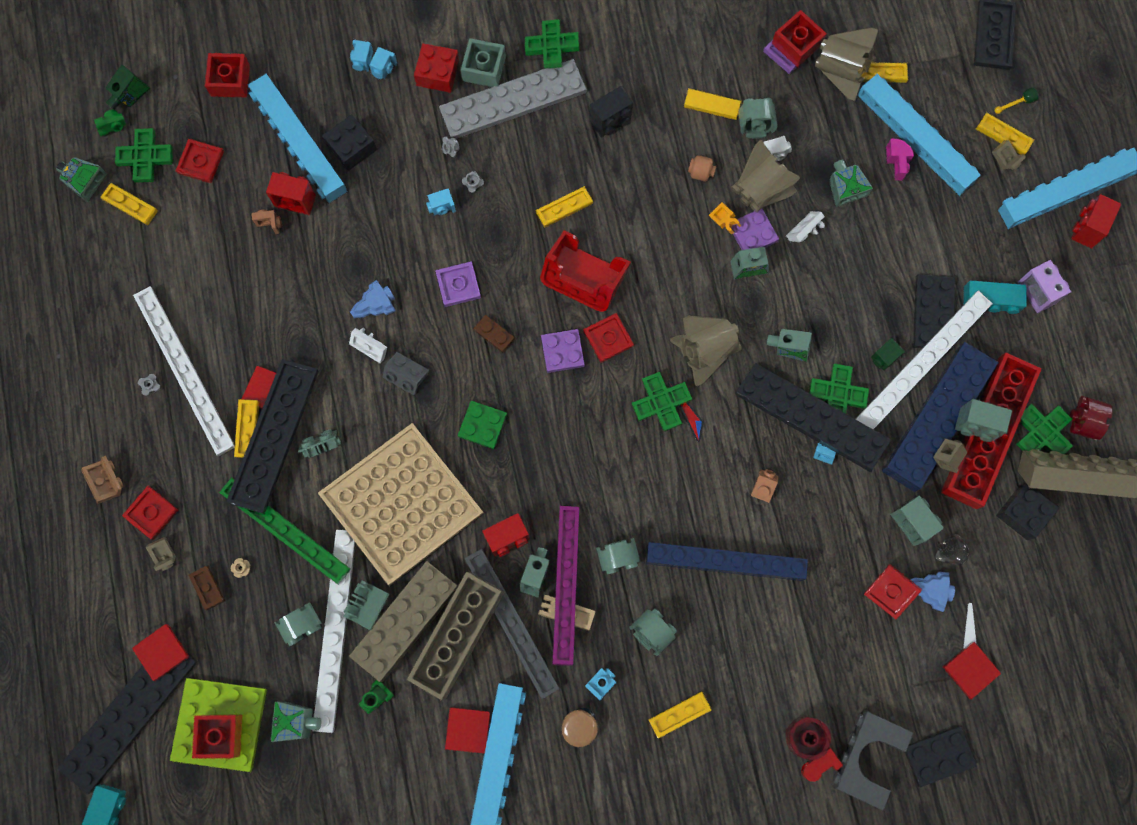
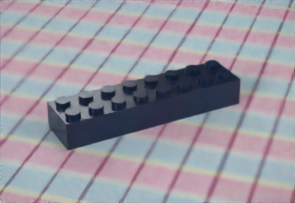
[882,342,998,492]

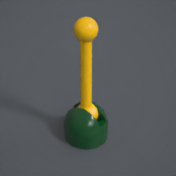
[995,87,1039,114]

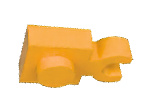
[709,202,741,234]

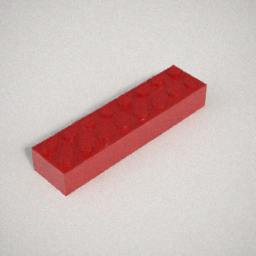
[941,352,1041,510]

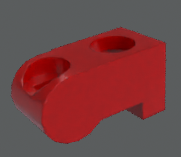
[801,748,843,782]

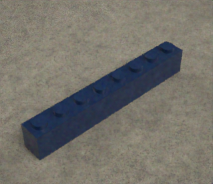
[646,542,808,581]

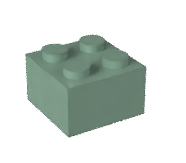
[461,38,506,87]
[955,399,1012,442]
[890,495,944,546]

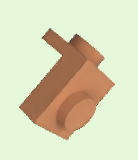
[252,210,282,234]
[751,469,778,503]

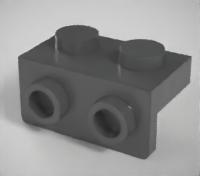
[382,352,429,395]

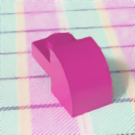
[886,139,914,180]

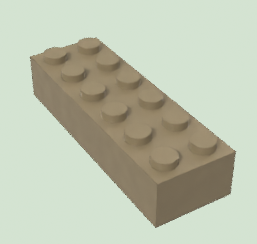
[1018,449,1137,498]
[349,561,458,682]
[407,572,505,700]

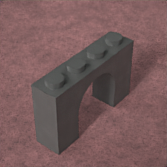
[832,711,913,810]

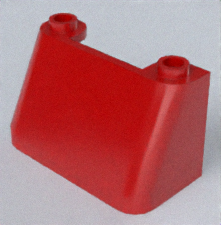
[540,230,631,312]

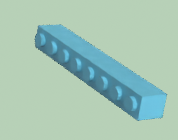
[248,74,347,203]
[858,74,981,196]
[998,148,1137,229]
[471,683,526,825]

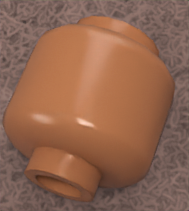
[688,155,716,182]

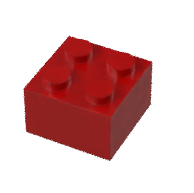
[772,10,827,67]
[414,43,459,93]
[205,53,250,97]
[266,172,316,215]
[1071,194,1121,249]
[482,513,530,557]
[192,715,242,759]

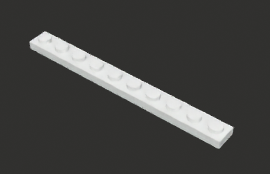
[133,287,235,456]
[856,291,993,429]
[312,530,356,733]

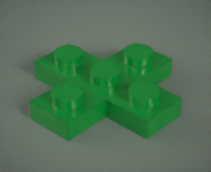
[525,19,579,69]
[115,128,173,183]
[809,364,869,414]
[631,372,692,432]
[1016,404,1073,454]

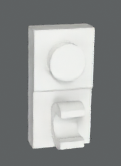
[786,211,825,242]
[349,328,387,363]

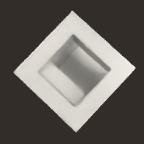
[764,136,792,161]

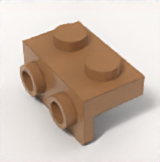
[81,456,123,504]

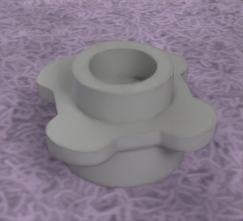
[442,137,459,157]
[462,171,484,193]
[138,374,160,396]

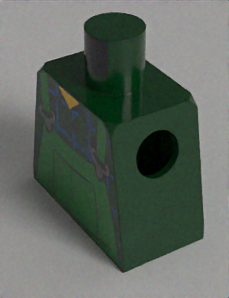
[106,65,150,110]

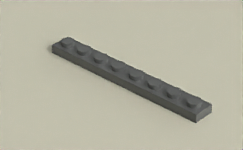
[464,549,559,699]

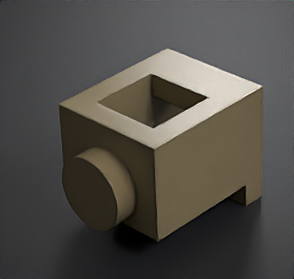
[933,439,967,473]

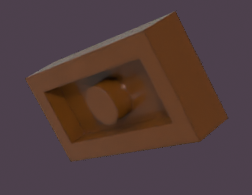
[473,315,515,353]
[188,566,225,610]

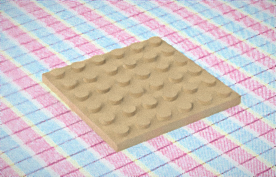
[318,423,483,586]

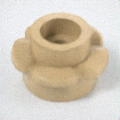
[231,558,250,578]

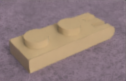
[538,595,596,631]

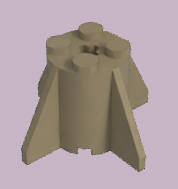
[815,27,879,101]
[731,140,800,213]
[670,315,742,386]

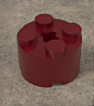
[1069,396,1112,440]
[786,717,831,760]

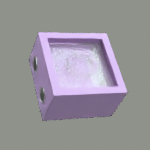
[1018,260,1071,314]

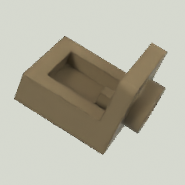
[992,140,1026,170]
[146,537,176,571]

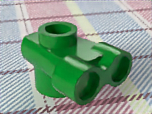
[94,109,126,137]
[358,679,394,715]

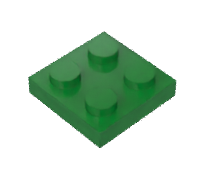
[458,401,507,449]

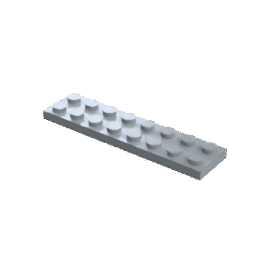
[439,59,586,139]

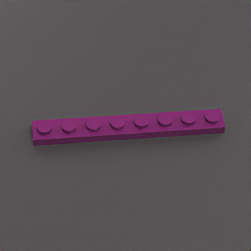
[552,506,579,666]

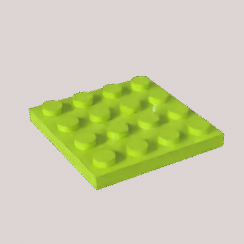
[170,678,267,772]

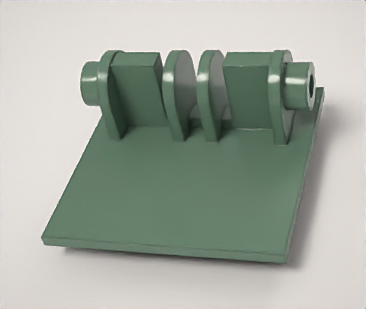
[298,429,341,458]
[343,580,389,631]

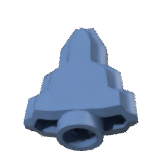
[350,280,395,318]
[910,572,955,612]

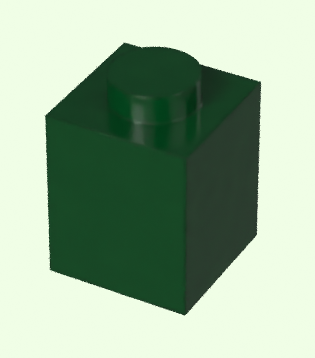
[871,338,905,371]

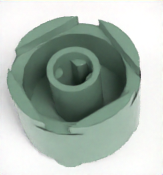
[738,98,777,139]
[596,538,640,574]
[274,602,322,646]
[630,609,677,656]

